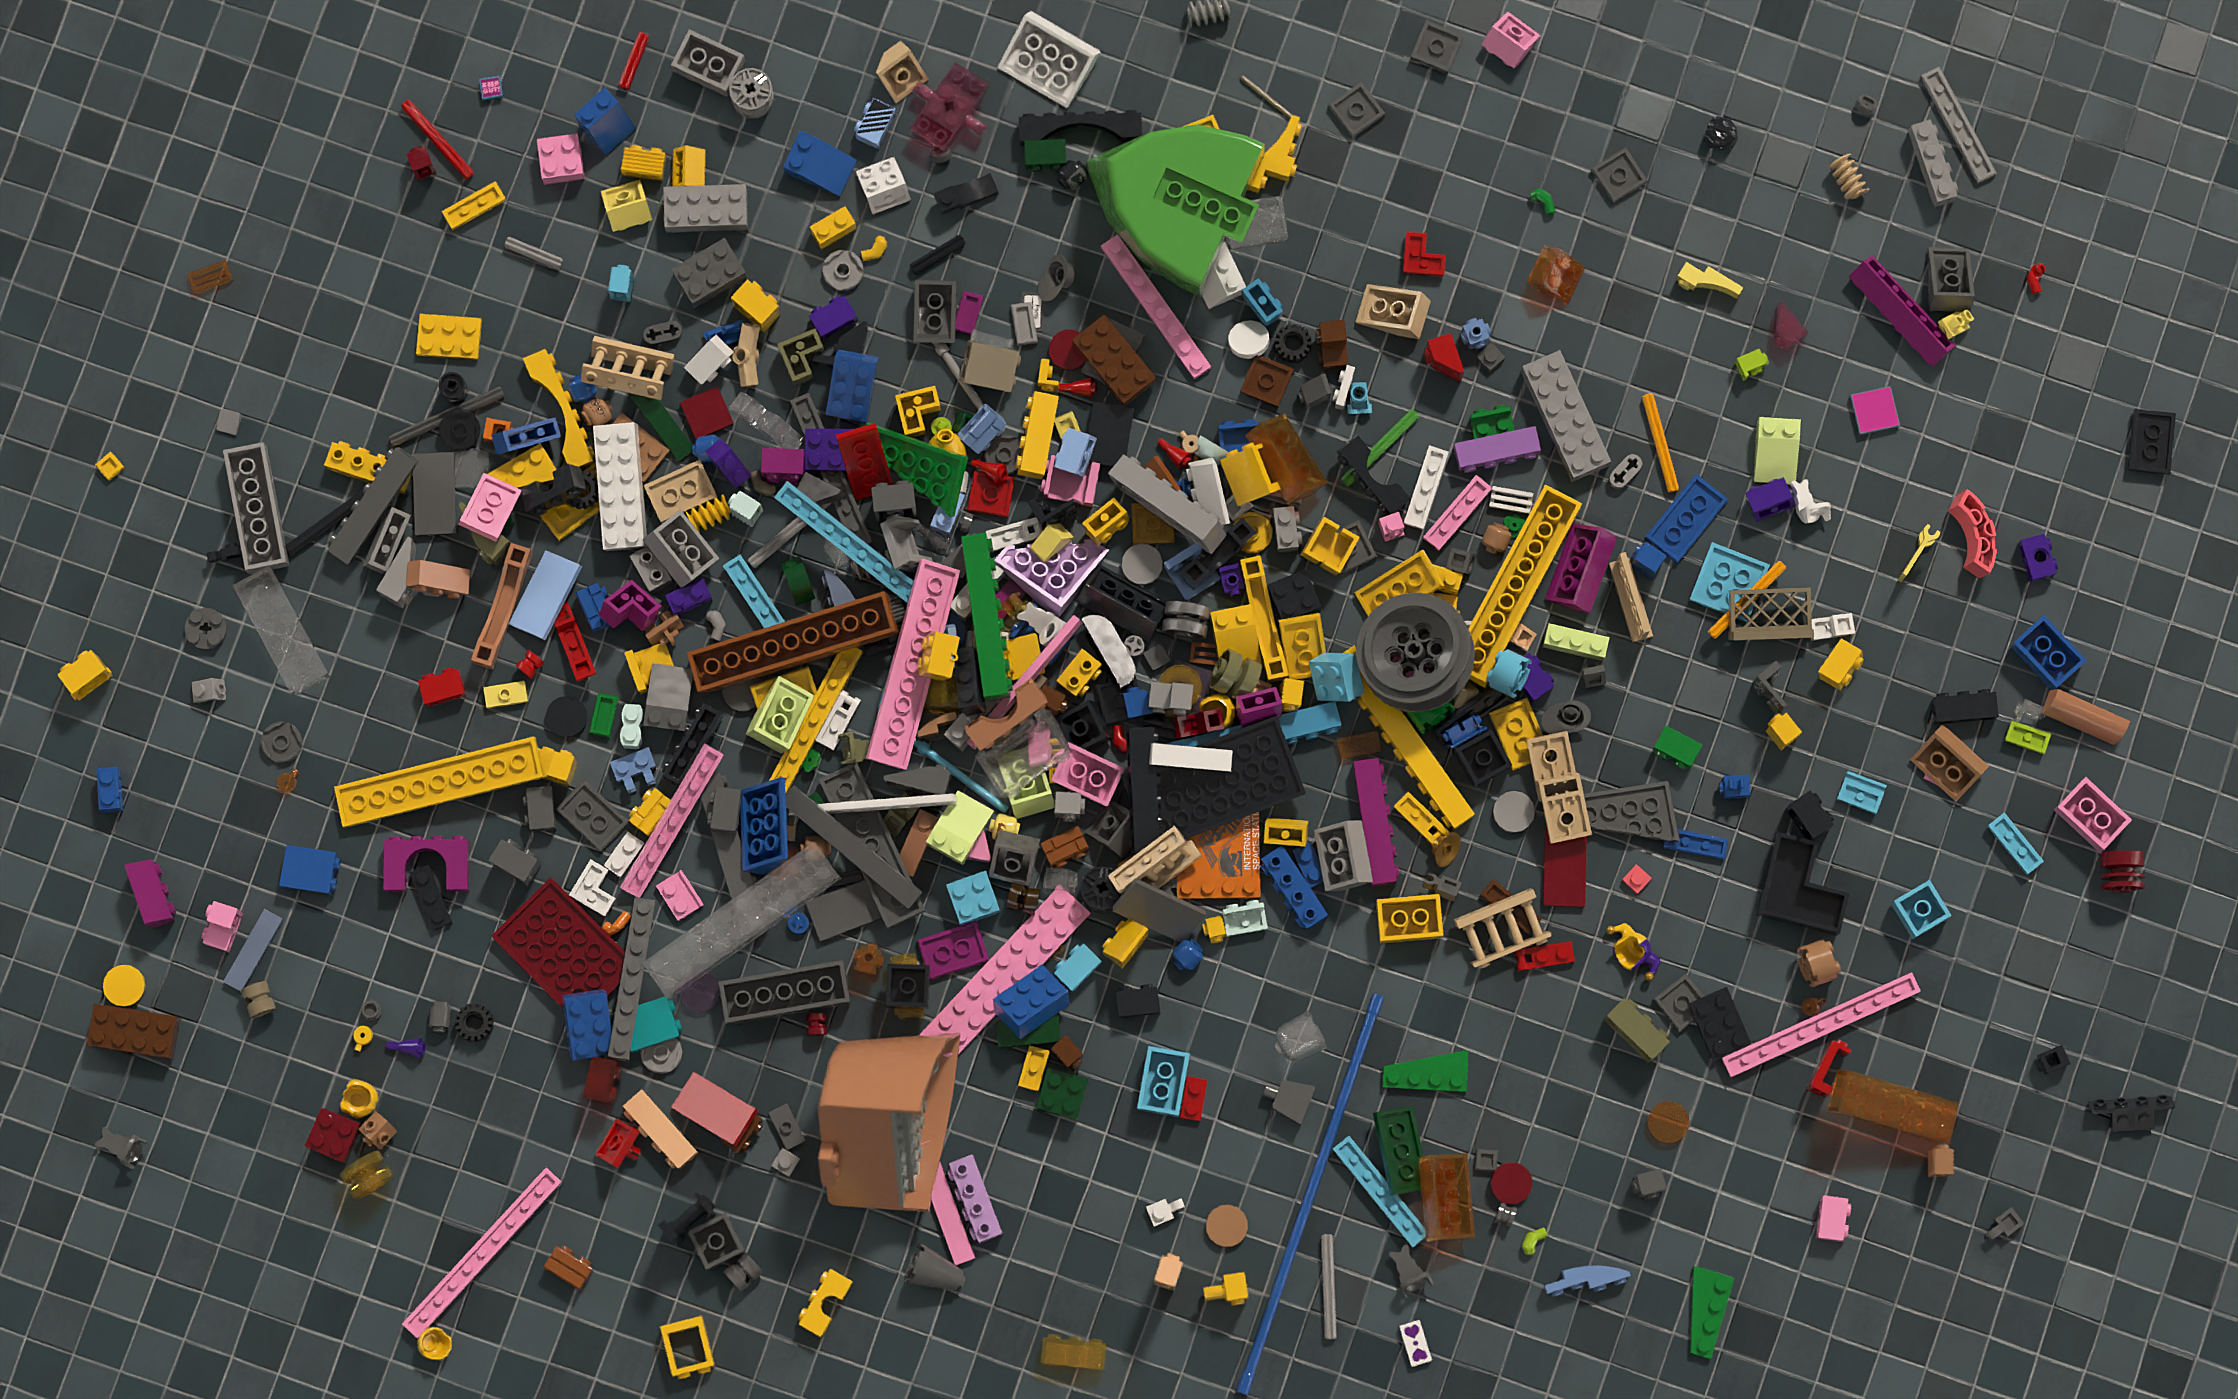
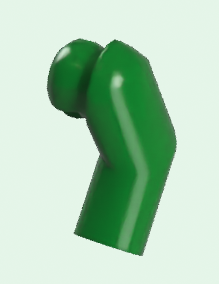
[1530,188,1556,215]

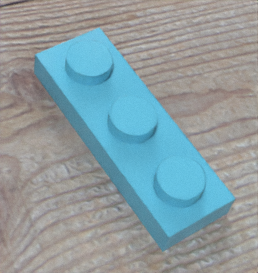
[1987,813,2044,875]

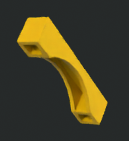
[523,349,596,470]
[1240,555,1289,684]

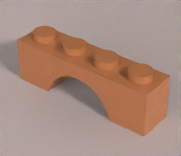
[964,678,1048,751]

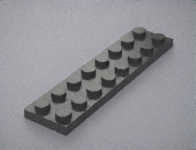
[819,762,926,929]

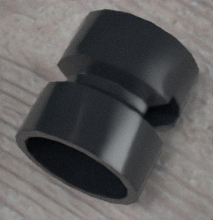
[439,372,468,404]

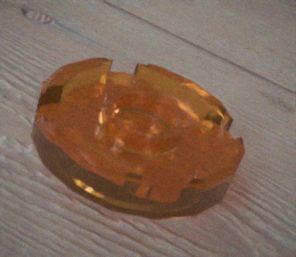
[1647,1101,1689,1143]

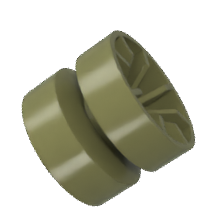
[1209,649,1262,700]

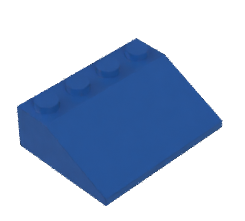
[740,777,788,875]

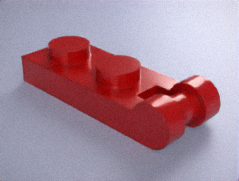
[1514,941,1575,971]

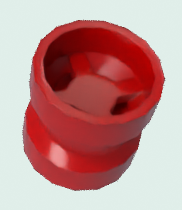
[515,650,544,679]

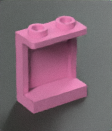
[1040,455,1100,507]

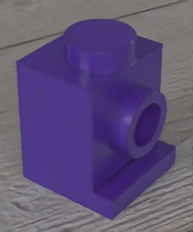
[1218,563,1245,597]

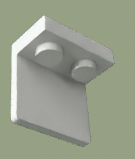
[856,157,911,214]

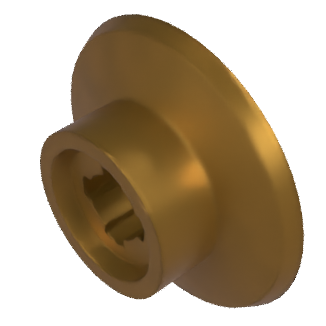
[1432,832,1461,867]

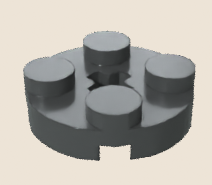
[185,608,227,650]

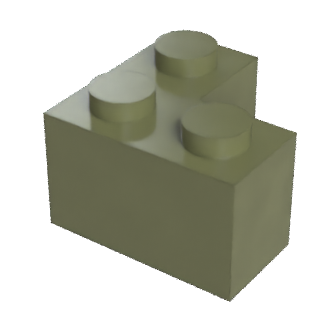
[777,329,824,386]

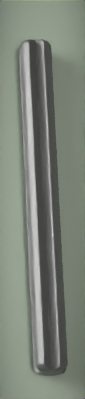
[389,387,504,446]

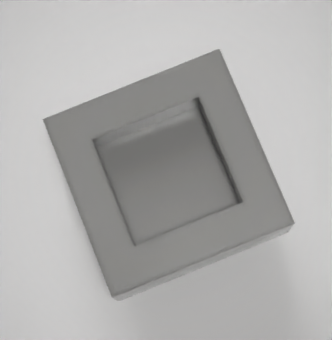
[771,1148,801,1177]

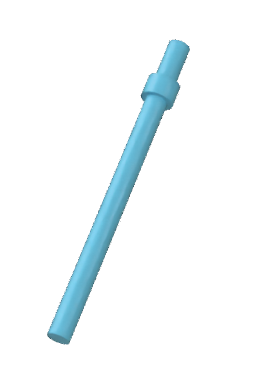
[913,737,1009,814]

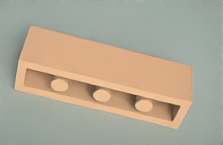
[623,1089,698,1170]
[1154,1254,1183,1291]

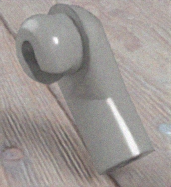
[706,611,726,642]

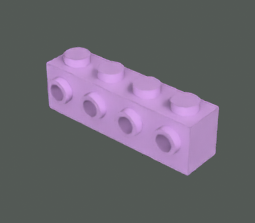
[947,1155,1003,1243]

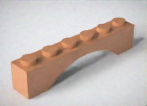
[471,543,533,670]

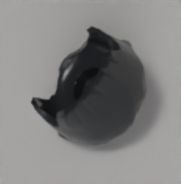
[1703,116,1738,150]

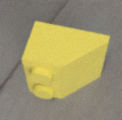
[601,180,652,232]

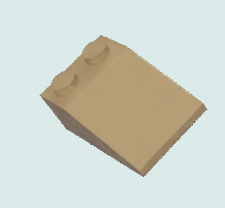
[1356,284,1431,339]

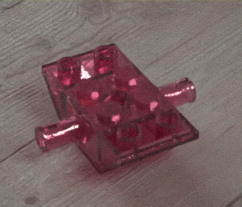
[910,62,989,151]

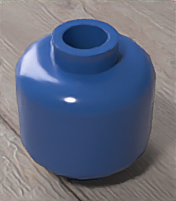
[567,374,597,405]
[692,435,719,463]
[1172,939,1203,970]

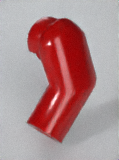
[2027,263,2046,295]
[1113,726,1127,753]

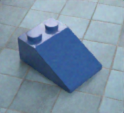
[783,131,857,197]

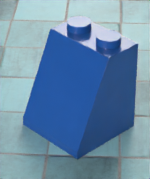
[574,87,636,155]

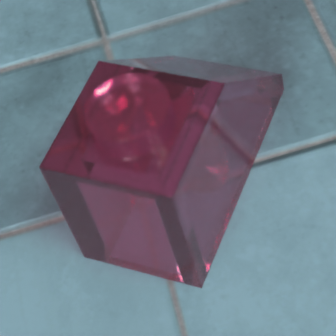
[1774,301,1808,351]

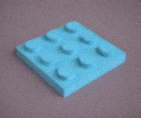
[1689,542,1770,623]

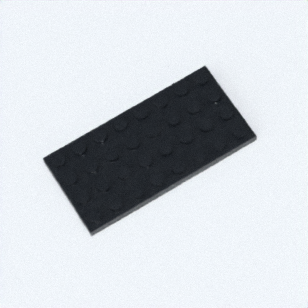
[1120,716,1306,839]

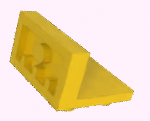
[1004,633,1045,681]
[624,643,674,695]

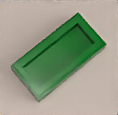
[589,693,619,738]

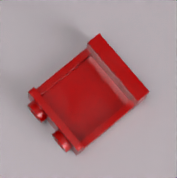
[1806,1039,1851,1098]

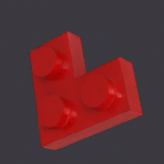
[1403,232,1446,277]

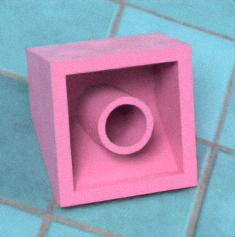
[1481,12,1541,68]

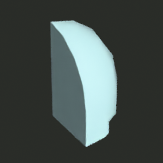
[1195,435,1228,465]

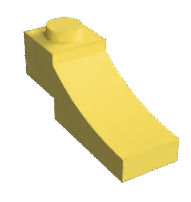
[1676,262,1743,299]

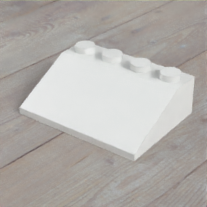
[997,11,1101,108]

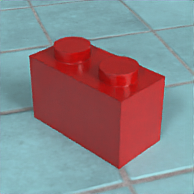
[418,668,467,707]

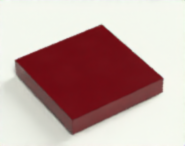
[680,386,734,440]

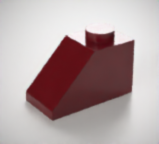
[406,146,436,181]

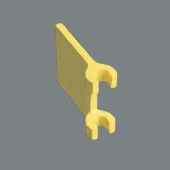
[1897,524,1940,582]

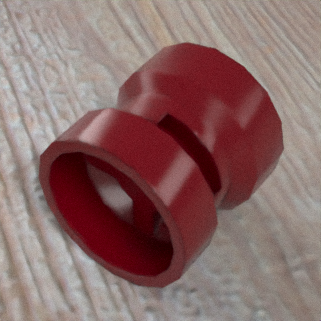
[806,1013,827,1036]

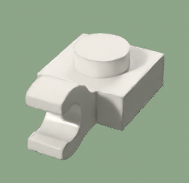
[1146,1199,1185,1227]

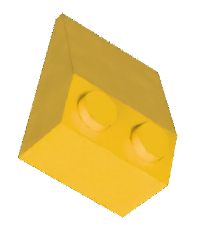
[1209,604,1262,665]
[1102,919,1148,969]

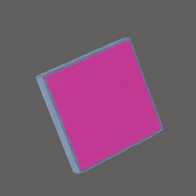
[1850,386,1900,435]

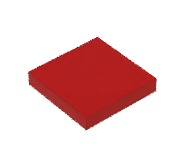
[967,470,1015,518]

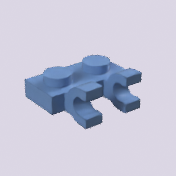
[610,747,657,794]

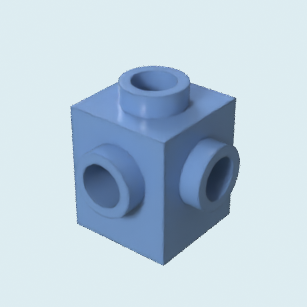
[1460,318,1491,350]

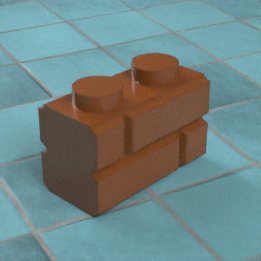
[1040,826,1089,869]
[543,1245,594,1291]

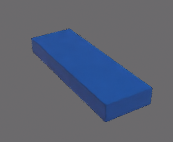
[1663,829,1728,860]

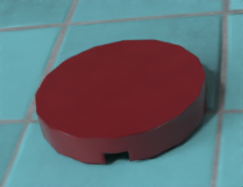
[1049,329,1086,371]
[1490,1162,1532,1204]

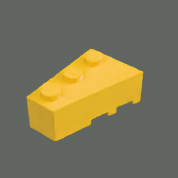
[488,443,556,489]

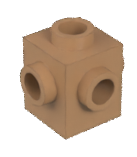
[358,1111,397,1150]

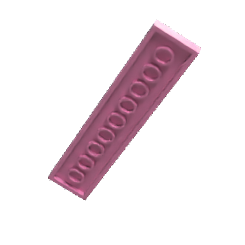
[866,558,960,770]
[919,885,1091,1057]

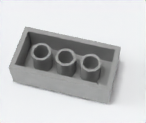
[664,184,748,233]

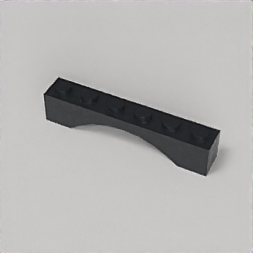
[1018,110,1142,146]

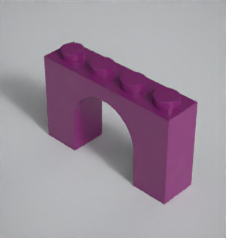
[383,836,470,892]

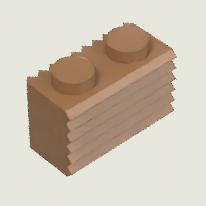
[1928,1145,1955,1177]

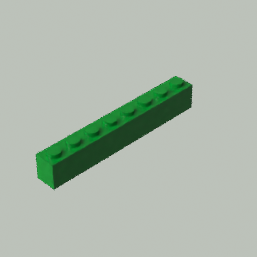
[961,533,1013,701]

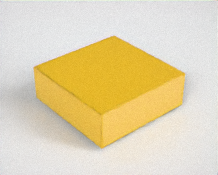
[95,451,125,481]

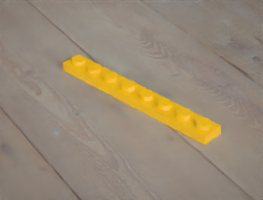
[769,648,863,795]

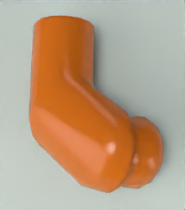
[602,911,631,936]

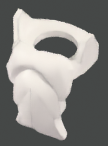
[1791,479,1831,524]
[1017,602,1066,647]

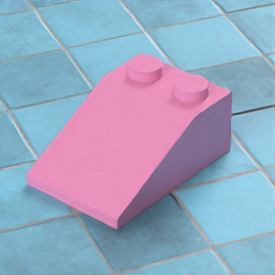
[1051,742,1125,806]

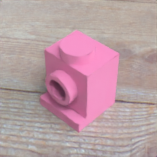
[1378,512,1405,542]

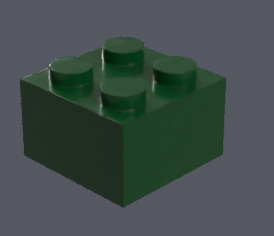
[1036,1068,1088,1121]

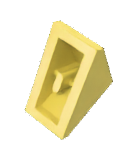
[1030,523,1074,562]

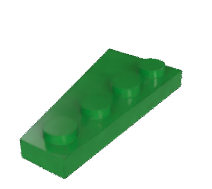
[1382,1050,1468,1092]
[1690,1266,1734,1359]

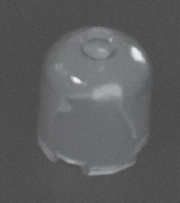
[1274,1010,1328,1062]

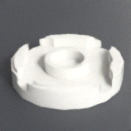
[1228,320,1270,359]

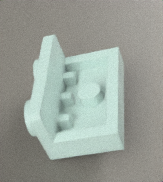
[1222,900,1268,937]

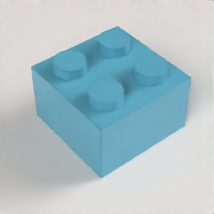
[1308,653,1364,702]
[946,871,1000,926]
[1891,880,1951,939]

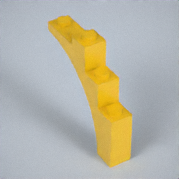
[1248,115,1302,193]

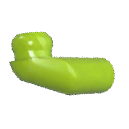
[1522,1228,1548,1255]

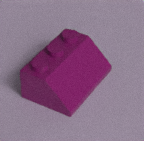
[124,859,176,929]

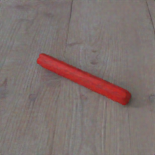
[401,100,474,180]

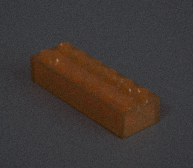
[1828,1070,1959,1144]

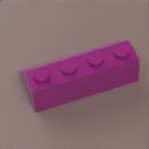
[1545,523,1617,613]

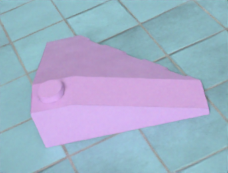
[995,539,1109,618]

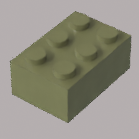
[1604,998,1670,1063]

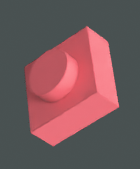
[1622,864,1652,894]

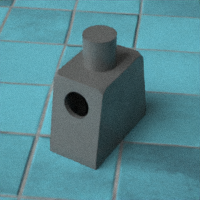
[1263,1080,1315,1126]

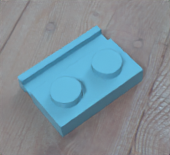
[1836,771,1887,815]

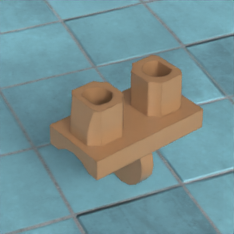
[645,610,684,646]

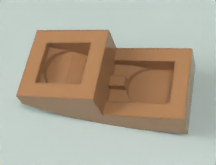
[917,712,957,740]

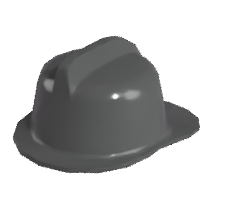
[1038,255,1075,302]
[1541,700,1591,734]

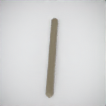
[1240,76,1292,119]

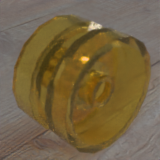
[339,1150,394,1200]

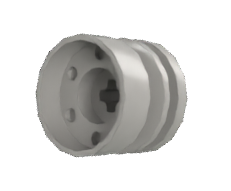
[729,68,774,118]

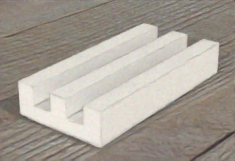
[1489,486,1534,514]

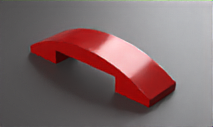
[554,602,596,682]

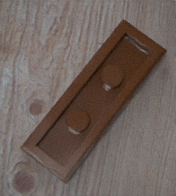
[1480,879,1541,935]

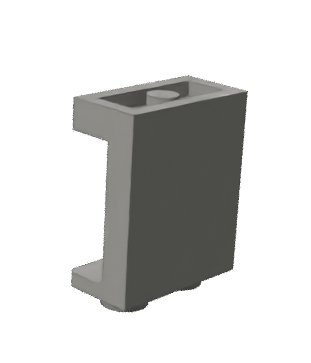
[880,514,933,573]

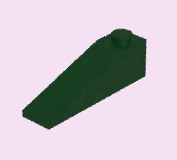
[628,393,693,462]

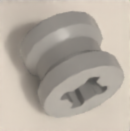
[1124,636,1144,658]

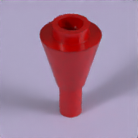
[1058,377,1097,398]
[1157,438,1192,470]
[971,458,1008,483]

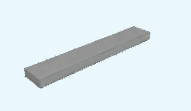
[1920,67,1997,184]

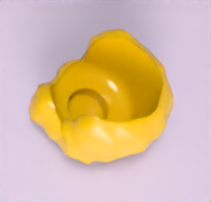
[1199,694,1235,732]
[340,1079,378,1119]

